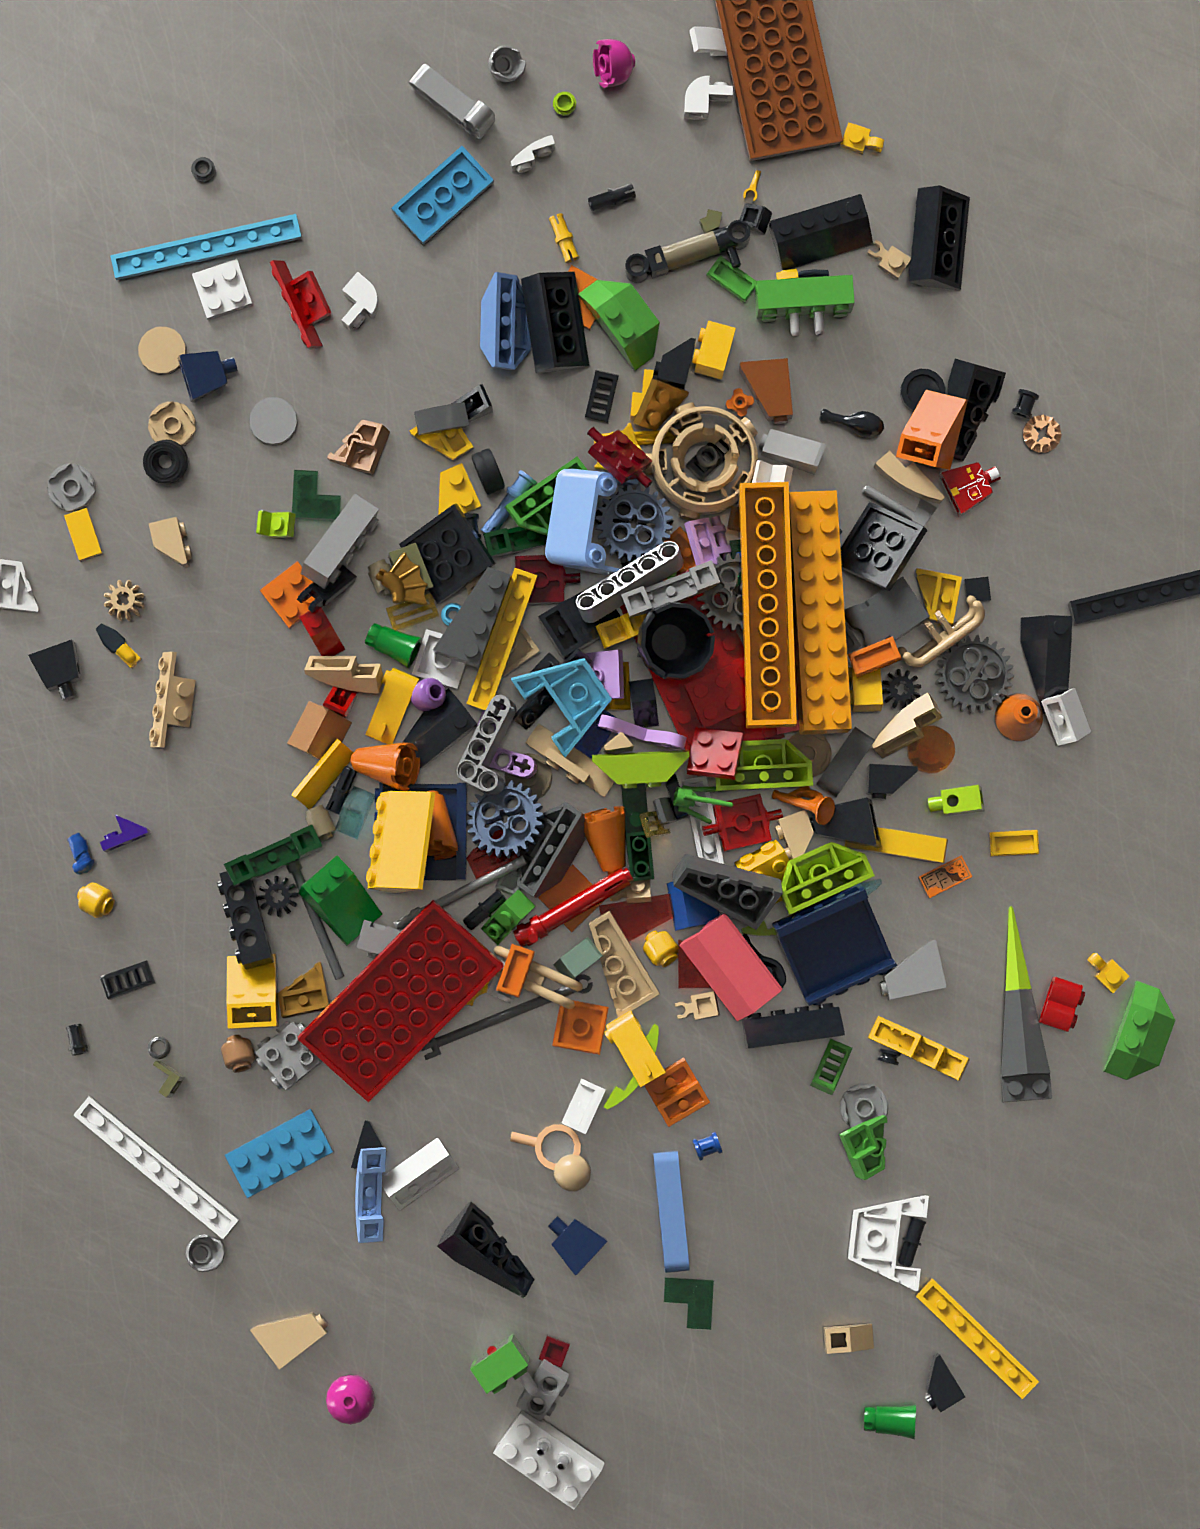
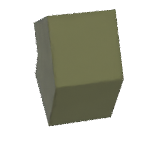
[699,209,722,233]

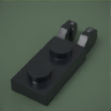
[297,565,357,613]

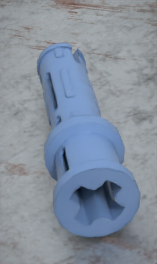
[480,470,537,533]

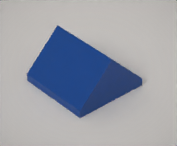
[667,882,720,931]

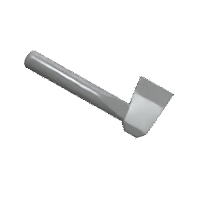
[862,486,937,526]

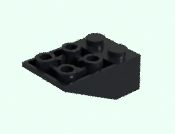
[538,587,620,660]

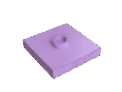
[584,650,624,699]

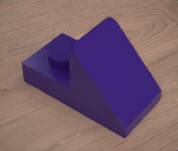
[100,815,151,853]

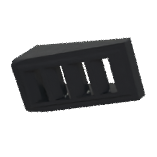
[585,370,619,422]
[686,440,730,481]
[100,960,155,1000]

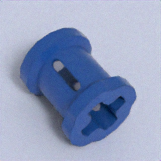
[692,1132,723,1160]

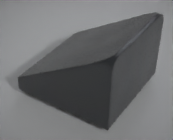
[739,203,772,234]

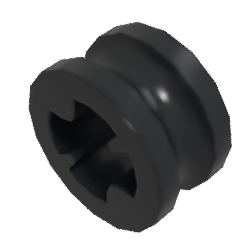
[877,1048,901,1065]

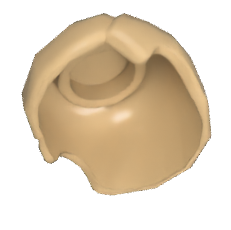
[554,1154,591,1191]

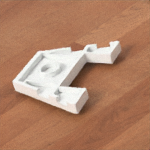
[847,1195,929,1291]

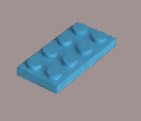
[391,146,494,245]
[225,1109,334,1198]

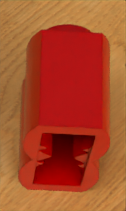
[1039,977,1085,1032]

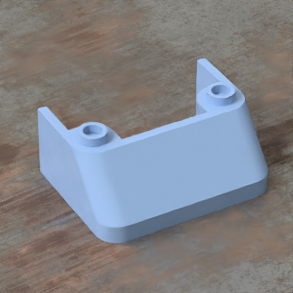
[545,469,639,575]

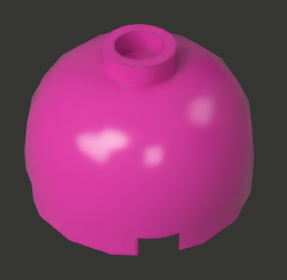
[593,39,635,88]
[326,1375,375,1425]

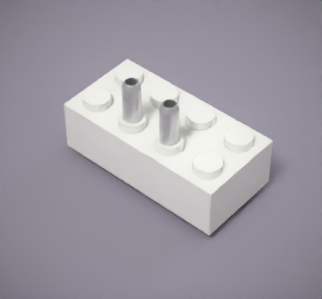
[493,1410,604,1510]

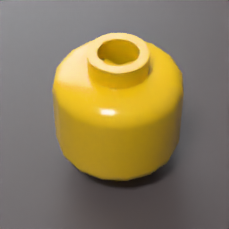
[77,883,115,918]
[643,930,679,967]

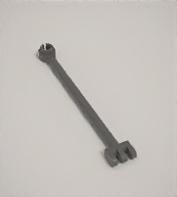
[421,974,593,1060]

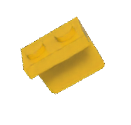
[734,839,789,904]

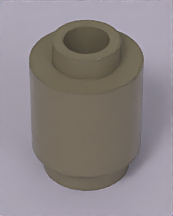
[367,559,391,597]
[305,805,336,842]

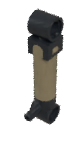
[625,220,751,283]

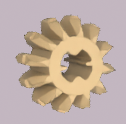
[104,580,145,621]

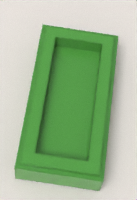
[706,255,757,303]

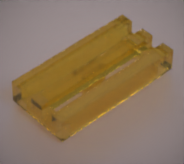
[386,593,439,631]
[639,811,671,838]

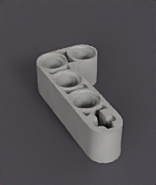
[409,64,495,139]
[456,695,516,795]

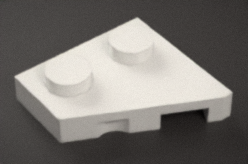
[0,559,38,613]

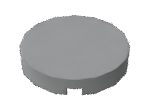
[249,397,298,445]
[47,464,96,512]
[840,1083,888,1128]

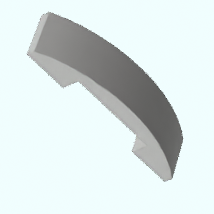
[621,560,720,617]

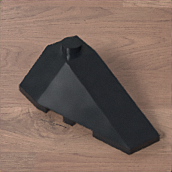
[947,358,1006,461]
[1020,615,1072,714]
[402,688,477,771]
[437,1202,535,1298]

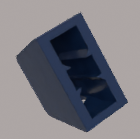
[177,351,238,402]
[548,1216,608,1276]

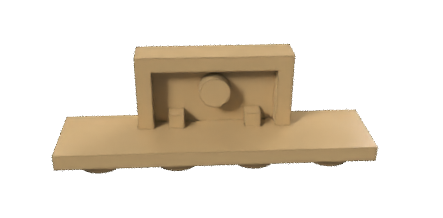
[149,652,196,748]
[525,723,615,797]

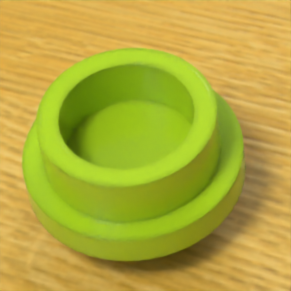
[553,92,576,116]

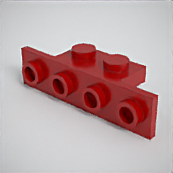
[269,260,332,348]

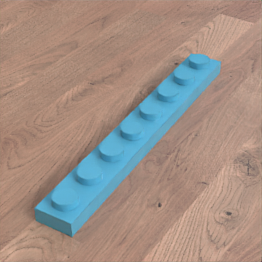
[110,214,302,280]

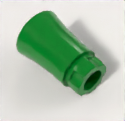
[365,623,422,668]
[864,1405,916,1440]

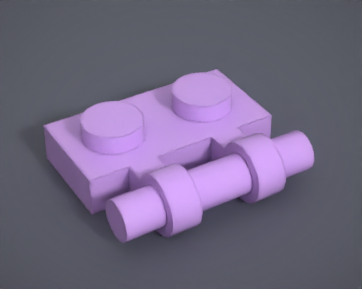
[684,516,732,566]

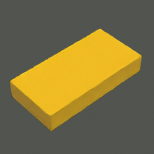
[64,508,103,561]
[989,830,1039,857]

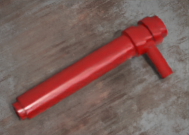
[513,868,634,947]

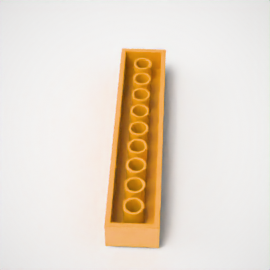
[739,482,797,728]
[789,490,852,735]

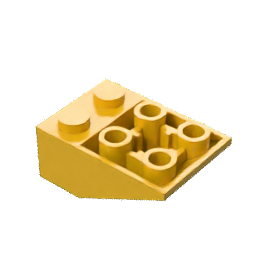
[227,954,279,1029]

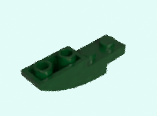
[621,783,654,881]

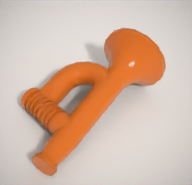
[772,786,835,825]

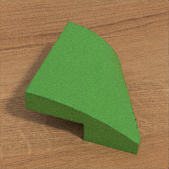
[839,1115,887,1180]

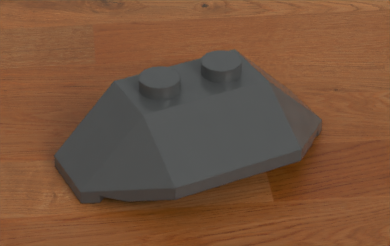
[517,802,585,898]

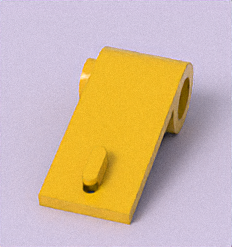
[365,667,420,744]
[604,1011,666,1087]

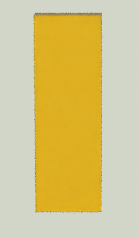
[291,739,354,810]

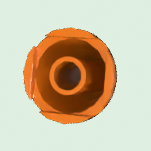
[995,693,1043,741]
[350,742,420,791]
[427,791,458,860]
[584,806,626,875]

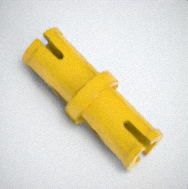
[549,213,580,263]

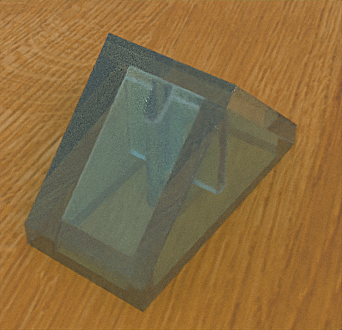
[336,786,375,840]

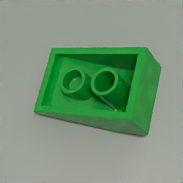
[298,855,382,946]

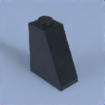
[810,797,882,848]

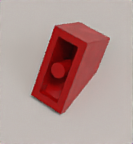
[299,607,346,656]

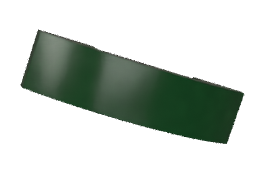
[483,526,547,557]
[224,824,322,886]

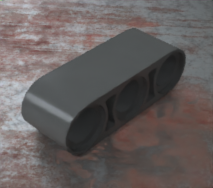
[816,727,875,797]

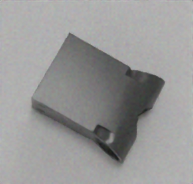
[844,576,930,647]

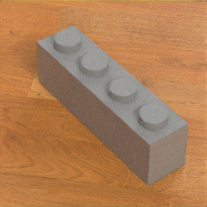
[300,494,379,589]

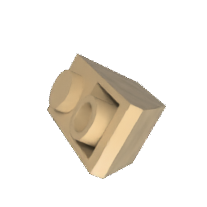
[148,517,192,568]
[775,809,814,860]
[823,1324,874,1354]

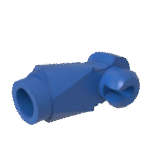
[67,833,94,875]

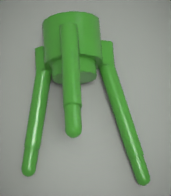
[673,785,733,824]

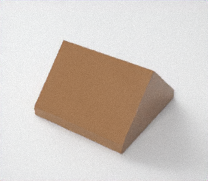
[287,701,352,760]

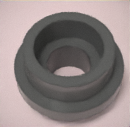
[191,157,215,181]

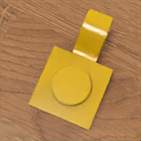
[840,122,884,154]
[1087,953,1129,993]

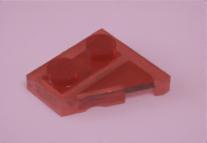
[466,821,519,879]

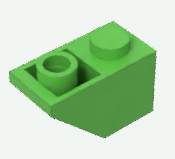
[481,889,536,945]

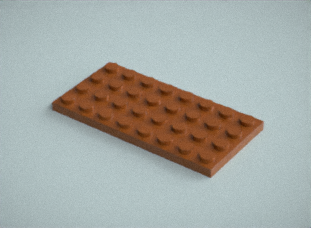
[715,0,843,161]

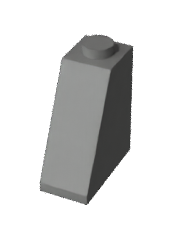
[759,429,826,475]
[880,940,947,1000]

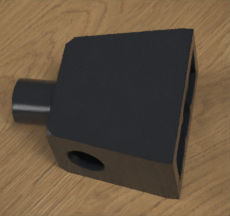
[28,639,82,701]

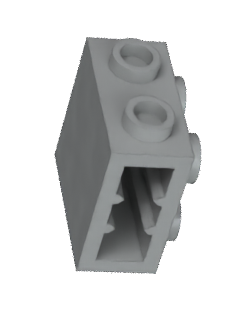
[255,1021,322,1090]

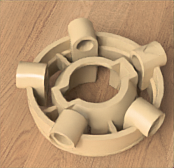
[645,402,758,521]

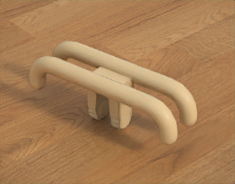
[898,596,985,668]
[494,946,583,1009]

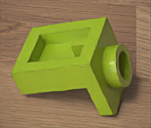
[256,510,296,538]

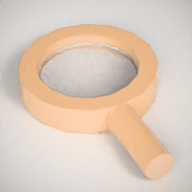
[510,1124,581,1170]

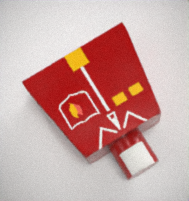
[939,462,1001,517]

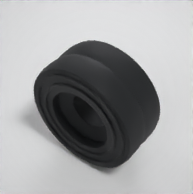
[143,439,188,484]
[471,448,505,495]

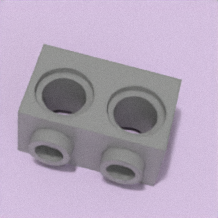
[516,1359,569,1421]

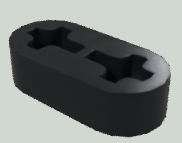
[665,774,689,821]

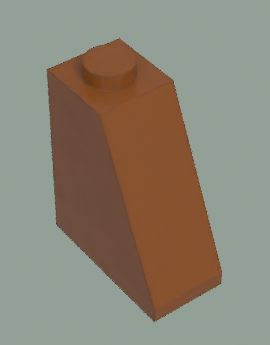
[739,358,793,424]

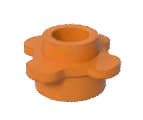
[726,388,754,417]

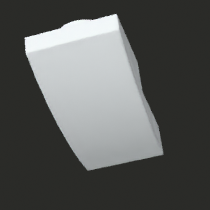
[689,26,727,56]
[511,135,555,173]

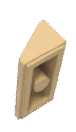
[604,732,634,754]

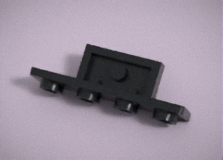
[513,649,592,729]

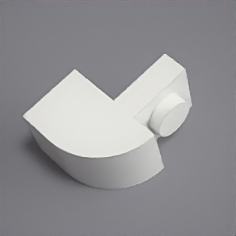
[684,76,733,119]
[342,272,378,331]

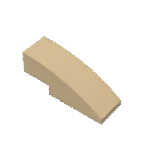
[874,450,945,504]
[304,656,383,694]
[872,693,943,758]

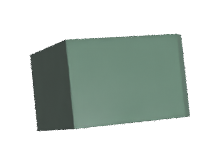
[553,937,603,979]

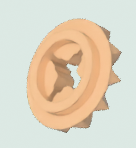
[1023,414,1062,453]

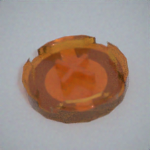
[907,726,955,774]

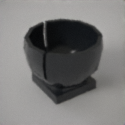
[637,602,715,680]

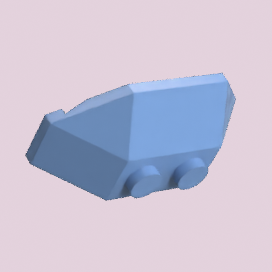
[480,272,531,370]

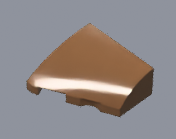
[327,420,390,475]

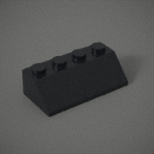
[909,185,970,290]
[769,194,873,270]
[521,272,590,373]
[742,1003,845,1049]

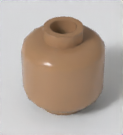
[221,1035,255,1073]

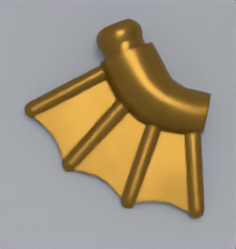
[375,552,428,606]

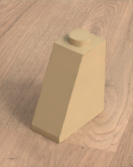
[250,1312,328,1370]

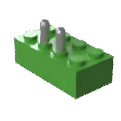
[755,275,855,337]
[470,1334,538,1395]

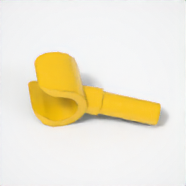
[743,170,761,202]

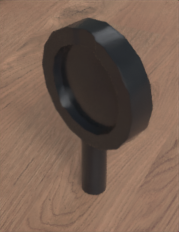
[900,368,946,416]

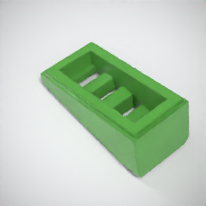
[810,1038,853,1095]

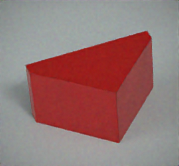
[323,686,359,719]

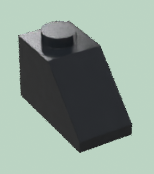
[653,338,696,389]
[866,764,918,800]
[925,1353,965,1412]

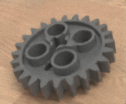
[696,553,743,632]
[935,635,1014,713]

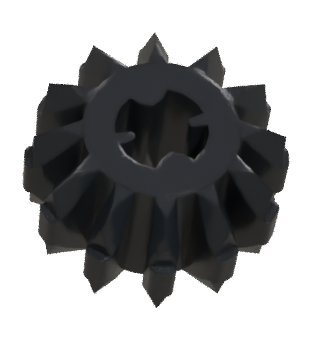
[882,669,921,710]
[257,876,299,917]

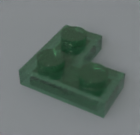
[292,470,341,521]
[664,1277,714,1330]

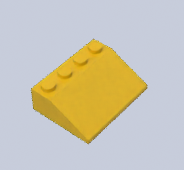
[366,791,435,893]

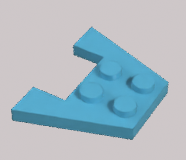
[511,658,612,757]

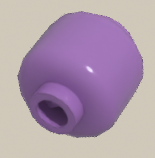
[411,678,446,711]

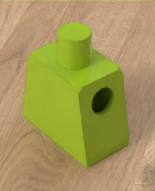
[928,785,985,816]

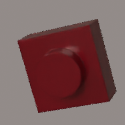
[539,1335,570,1368]

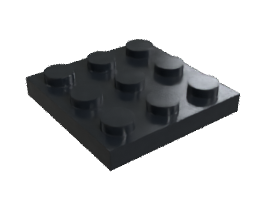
[840,501,928,591]
[399,504,496,604]

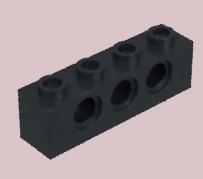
[217,871,274,970]

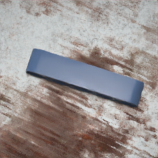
[653,1151,690,1273]

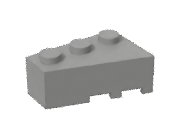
[356,920,402,959]

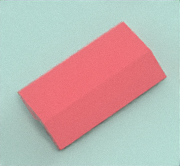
[680,913,783,1021]

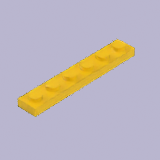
[466,568,538,711]
[915,1278,1039,1399]

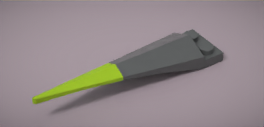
[1001,906,1052,1103]

